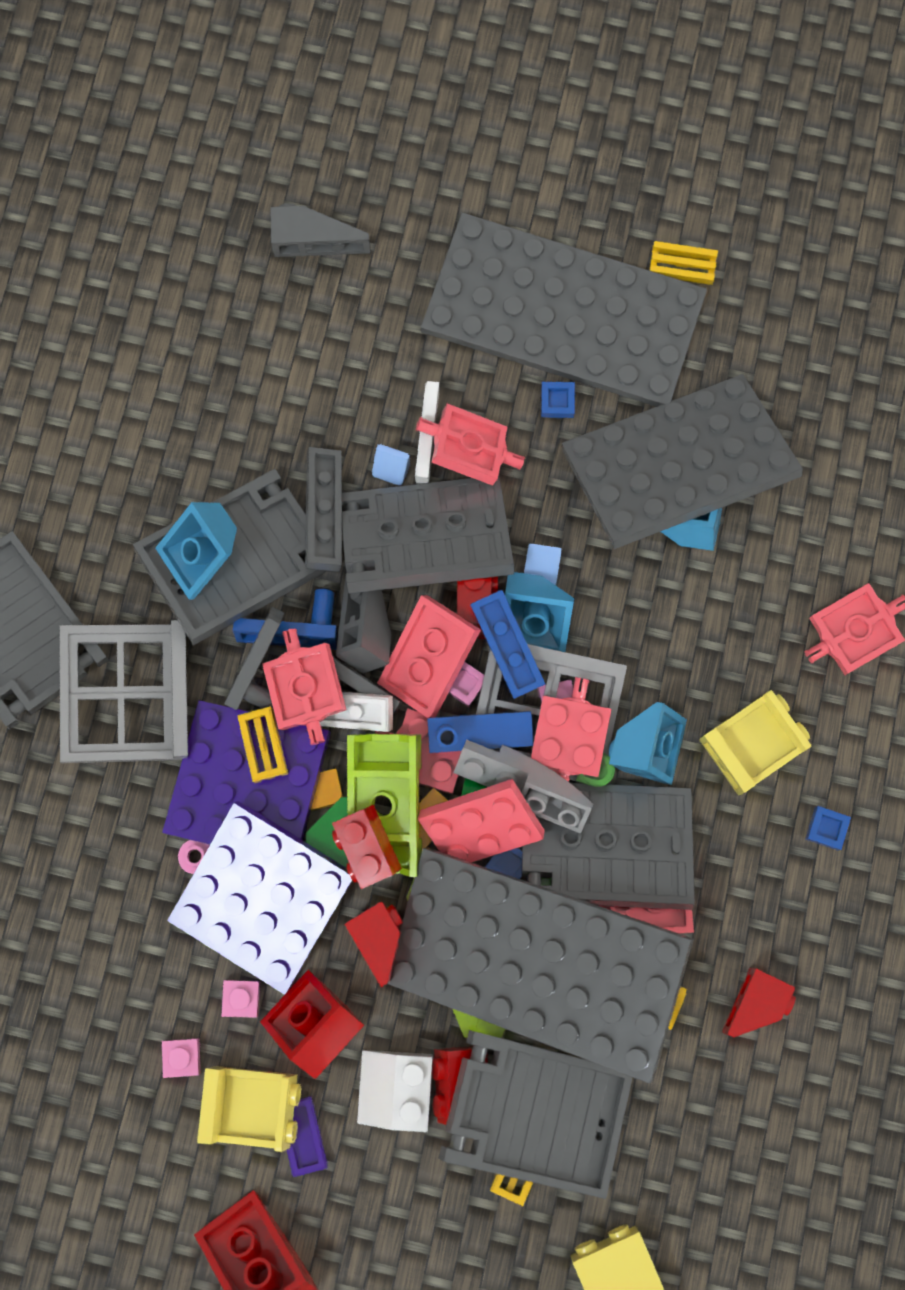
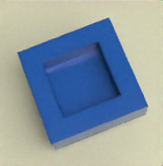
[541,382,575,418]
[805,806,851,851]
[485,848,522,879]

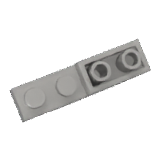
[454,740,593,834]

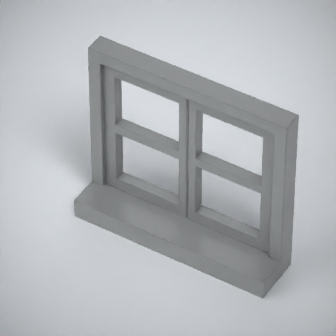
[60,620,188,763]
[476,644,627,781]

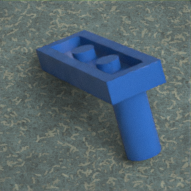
[233,589,338,650]
[470,590,545,699]
[427,711,533,753]

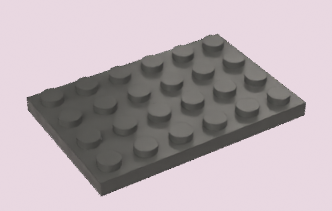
[562,374,803,549]

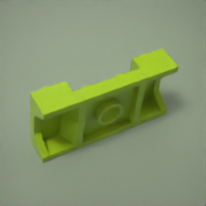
[347,734,422,877]

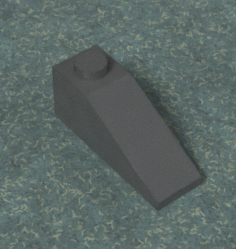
[270,203,371,257]
[336,571,392,673]

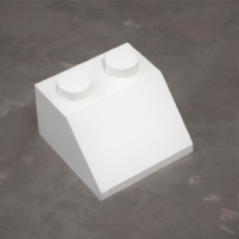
[357,1050,433,1132]

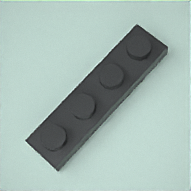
[305,447,342,572]

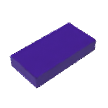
[287,1095,329,1178]

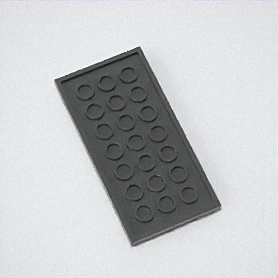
[421,213,707,407]
[387,848,694,1084]

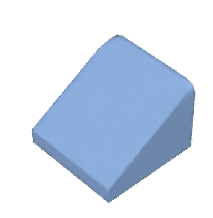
[372,444,410,486]
[524,544,562,585]

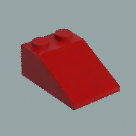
[194,1190,318,1290]

